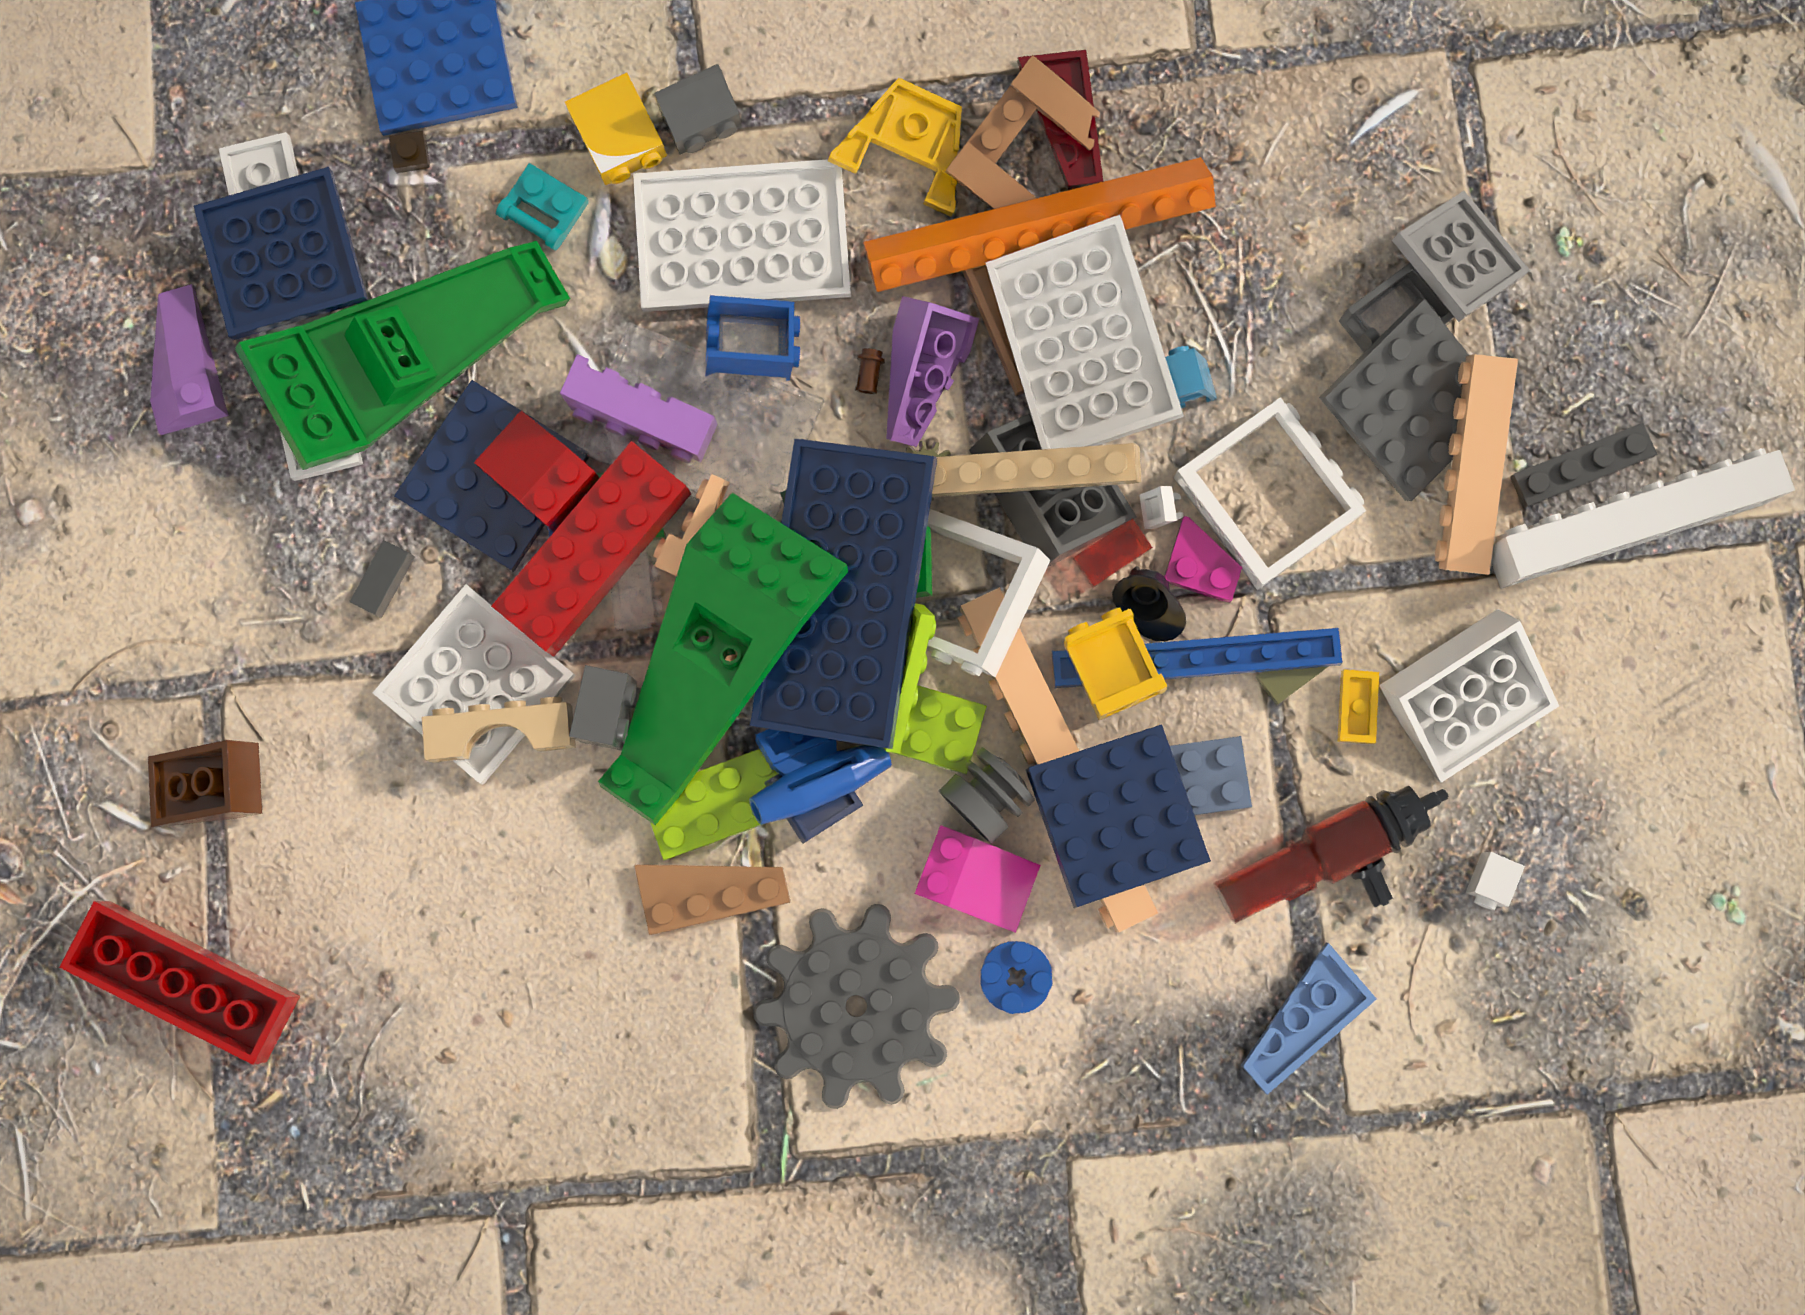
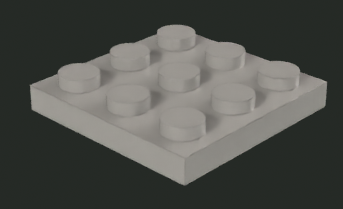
[1392,191,1530,322]

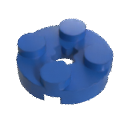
[980,941,1053,1014]

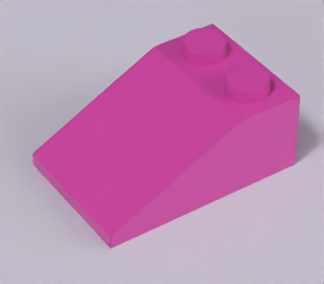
[914,825,1041,933]

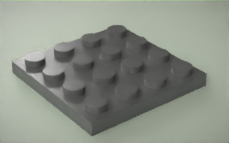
[1319,299,1469,501]

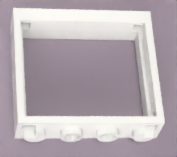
[1173,397,1366,590]
[926,509,1050,677]

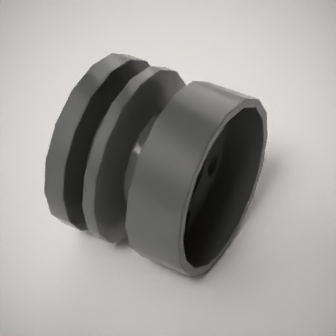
[939,747,1035,844]

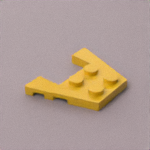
[828,78,962,217]

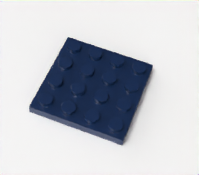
[193,167,368,340]
[394,380,591,572]
[1026,724,1211,908]

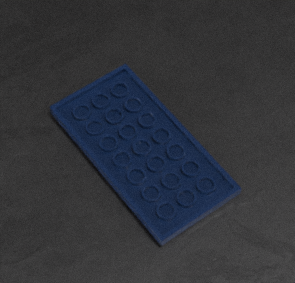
[750,438,938,749]

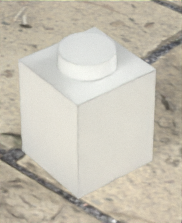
[1466,852,1525,911]

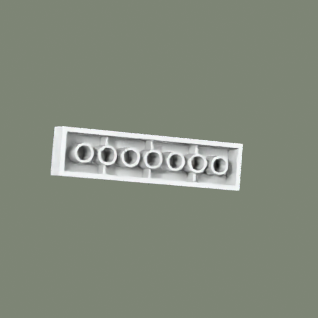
[1491,448,1795,589]

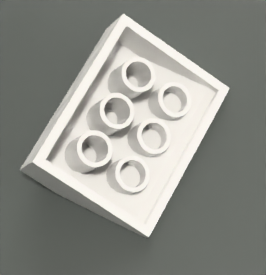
[1379,609,1559,783]

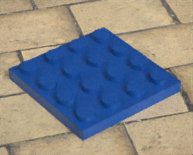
[355,0,518,136]

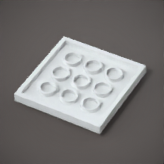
[373,584,576,785]

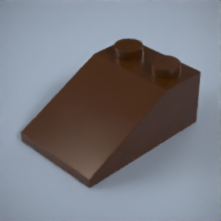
[148,740,263,827]

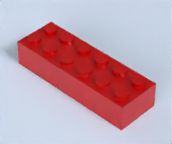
[491,441,692,657]
[59,901,300,1065]

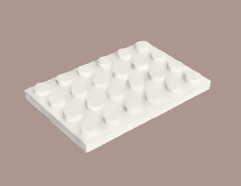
[633,159,851,312]
[986,215,1184,449]

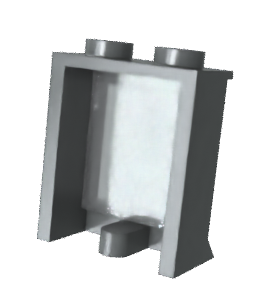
[1339,263,1455,352]

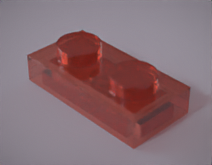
[1073,518,1153,588]

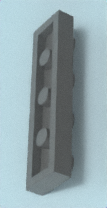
[1510,423,1658,509]

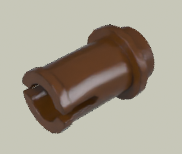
[855,348,885,394]

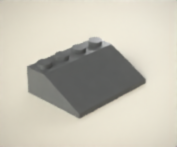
[969,413,1137,567]

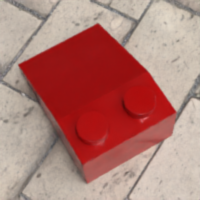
[474,410,599,532]

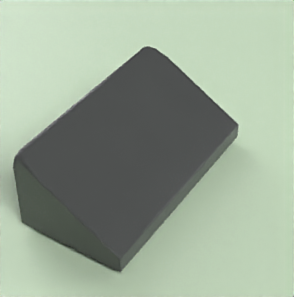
[349,540,415,618]

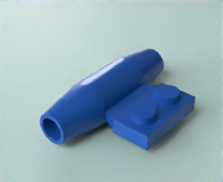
[749,729,892,825]

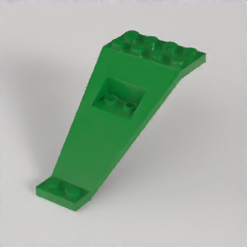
[235,241,571,470]
[598,492,848,825]

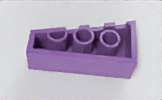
[560,354,718,463]

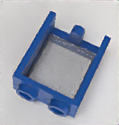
[705,295,800,381]

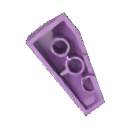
[886,296,980,447]

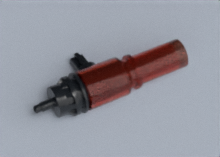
[1213,786,1449,924]

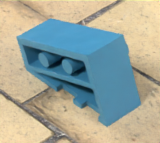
[1165,346,1217,409]

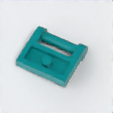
[496,163,589,251]

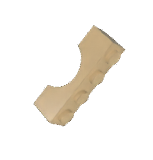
[421,697,576,763]

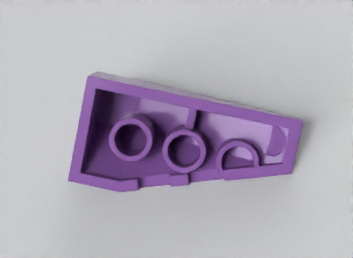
[150,284,229,435]

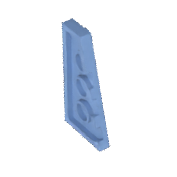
[1241,943,1377,1095]

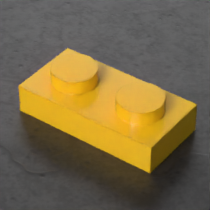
[1337,669,1379,744]

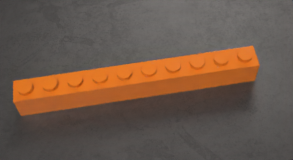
[864,157,1216,292]

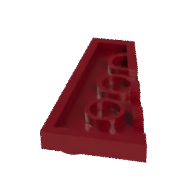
[1017,49,1104,190]

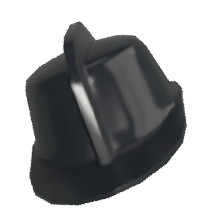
[1112,566,1186,642]

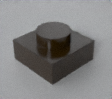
[389,130,431,173]

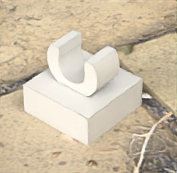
[1139,486,1184,529]

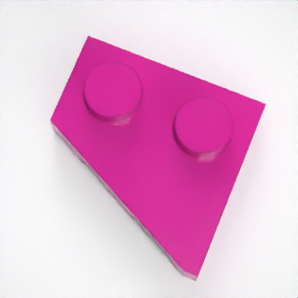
[1164,516,1242,603]

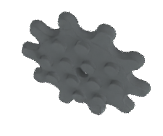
[753,904,960,1109]

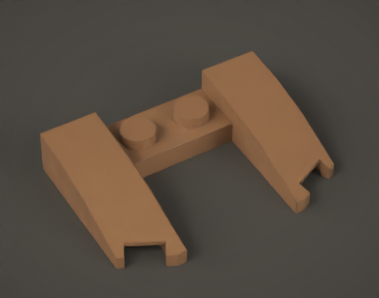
[945,55,1100,209]

